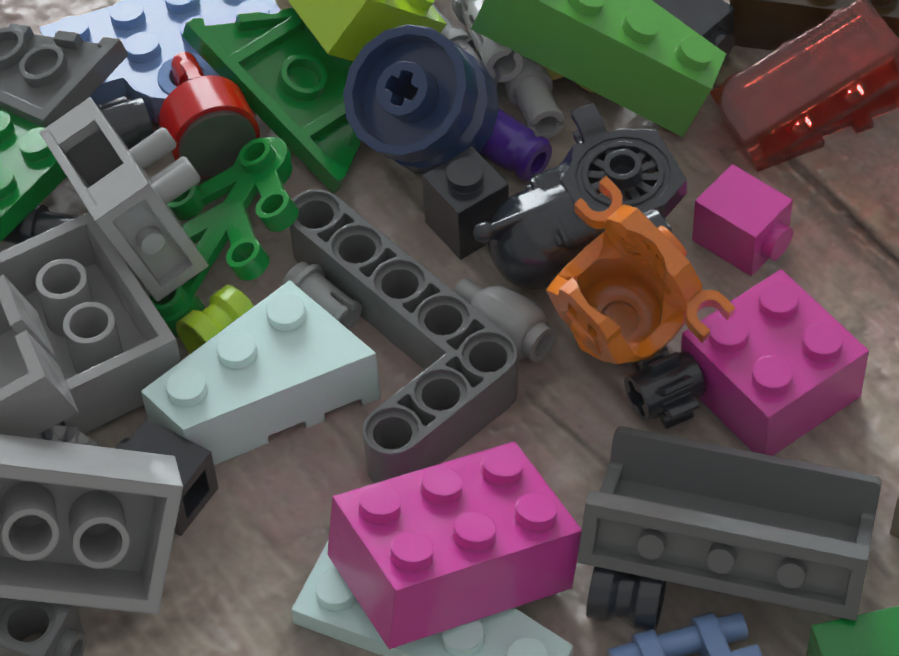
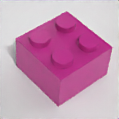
[681,269,869,456]

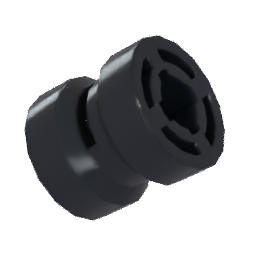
[586,566,667,631]

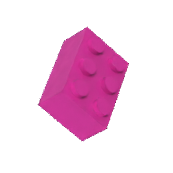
[327,441,582,649]

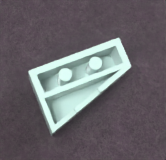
[141,280,381,465]

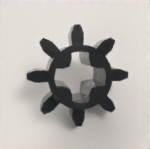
[624,346,706,429]

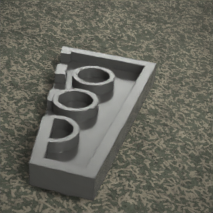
[0,23,128,128]

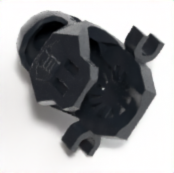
[473,103,687,290]

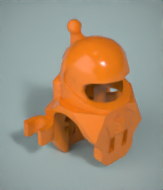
[546,176,736,364]

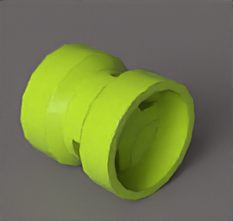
[176,284,254,354]

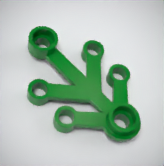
[149,137,299,338]

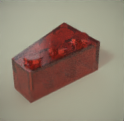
[710,0,899,172]

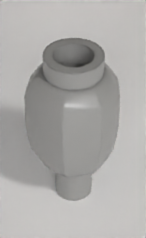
[453,278,557,362]

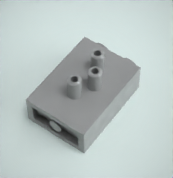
[39,97,209,302]

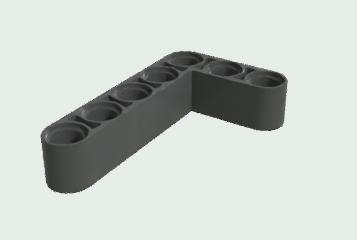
[289,189,518,483]

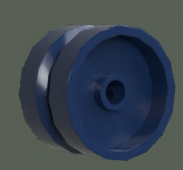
[343,24,499,174]

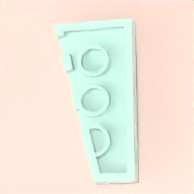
[291,540,573,656]

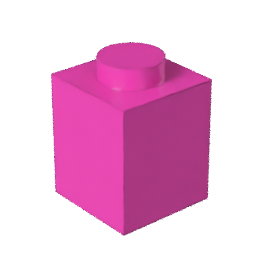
[692,164,793,276]

